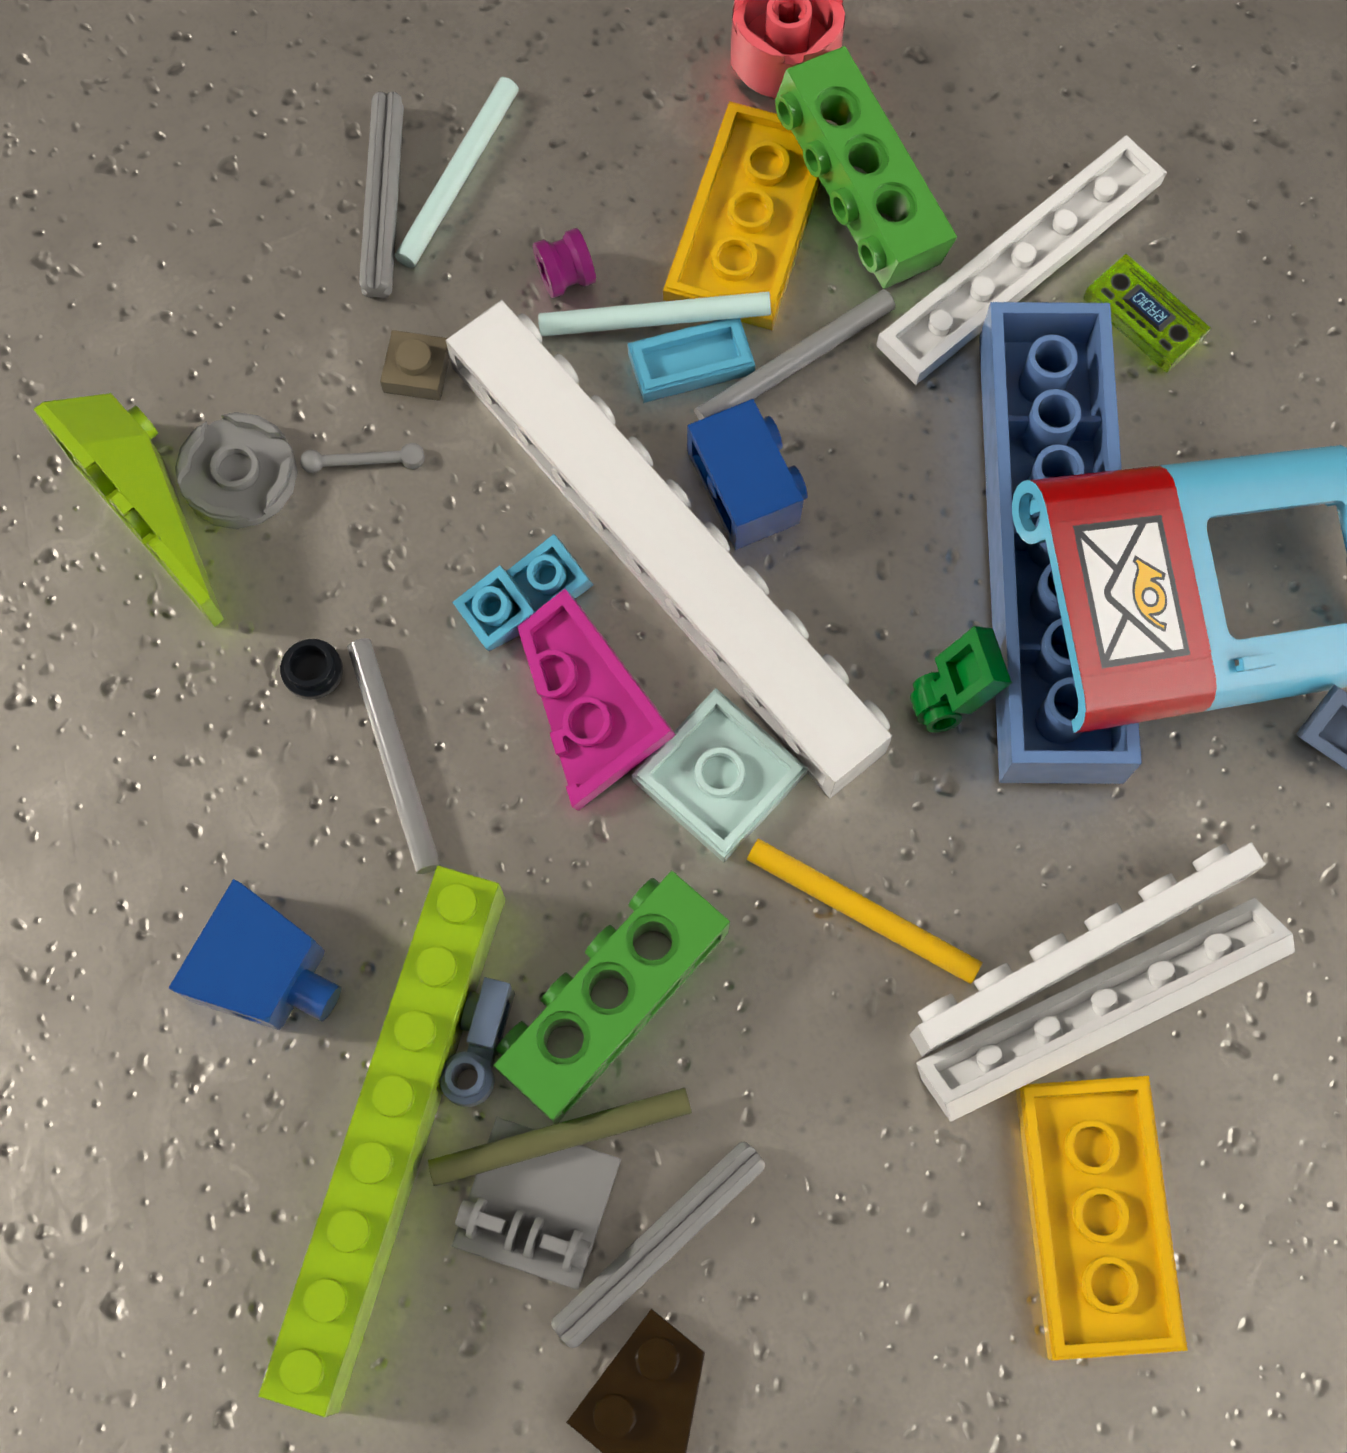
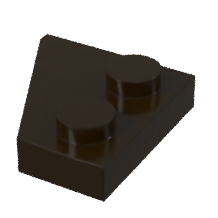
[566,1309,705,1453]

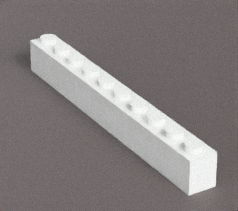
[446,300,892,798]

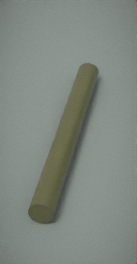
[428,1087,692,1186]

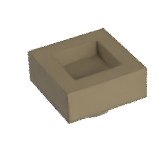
[380,330,450,401]

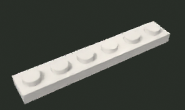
[876,135,1167,385]
[909,842,1266,1057]
[916,898,1295,1122]

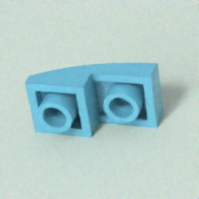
[452,534,594,651]

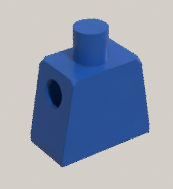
[168,879,342,1030]

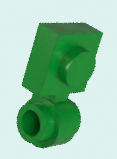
[910,626,1012,733]

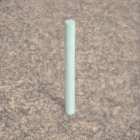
[395,77,519,268]
[538,291,771,337]

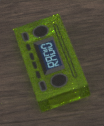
[1083,254,1211,373]

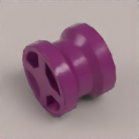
[533,228,596,299]

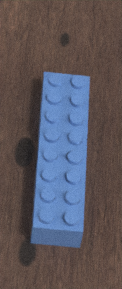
[979,302,1142,784]

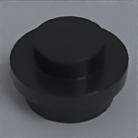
[280,639,343,700]

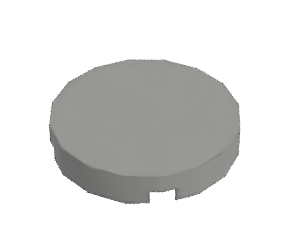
[175,412,298,529]

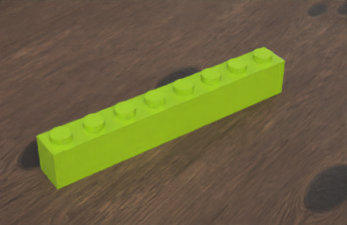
[258,865,506,1418]

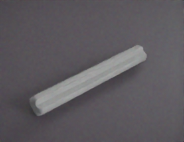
[359,91,404,298]
[551,1141,765,1348]

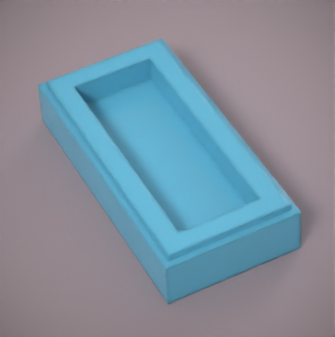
[627,318,755,403]

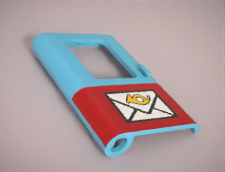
[1012,445,1347,734]

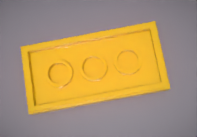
[663,101,821,330]
[1015,1076,1188,1361]

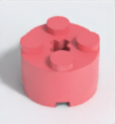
[730,0,845,100]

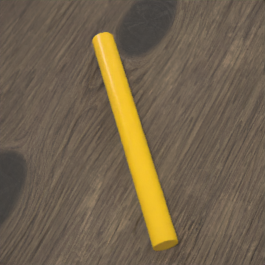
[747,838,983,985]

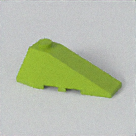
[33,393,224,627]

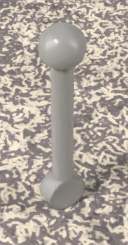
[300,443,425,473]

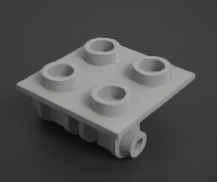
[452,1117,621,1290]

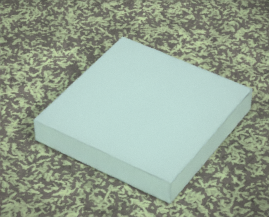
[632,688,808,863]

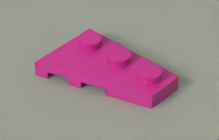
[517,589,676,811]

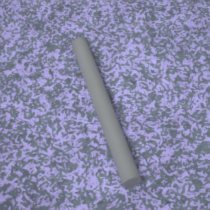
[695,289,896,420]
[347,638,441,874]

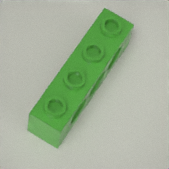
[775,46,957,289]
[494,870,730,1124]

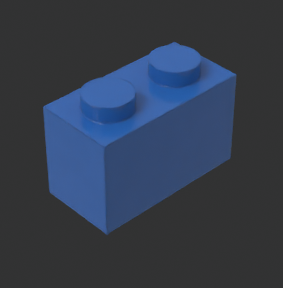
[687,399,808,550]

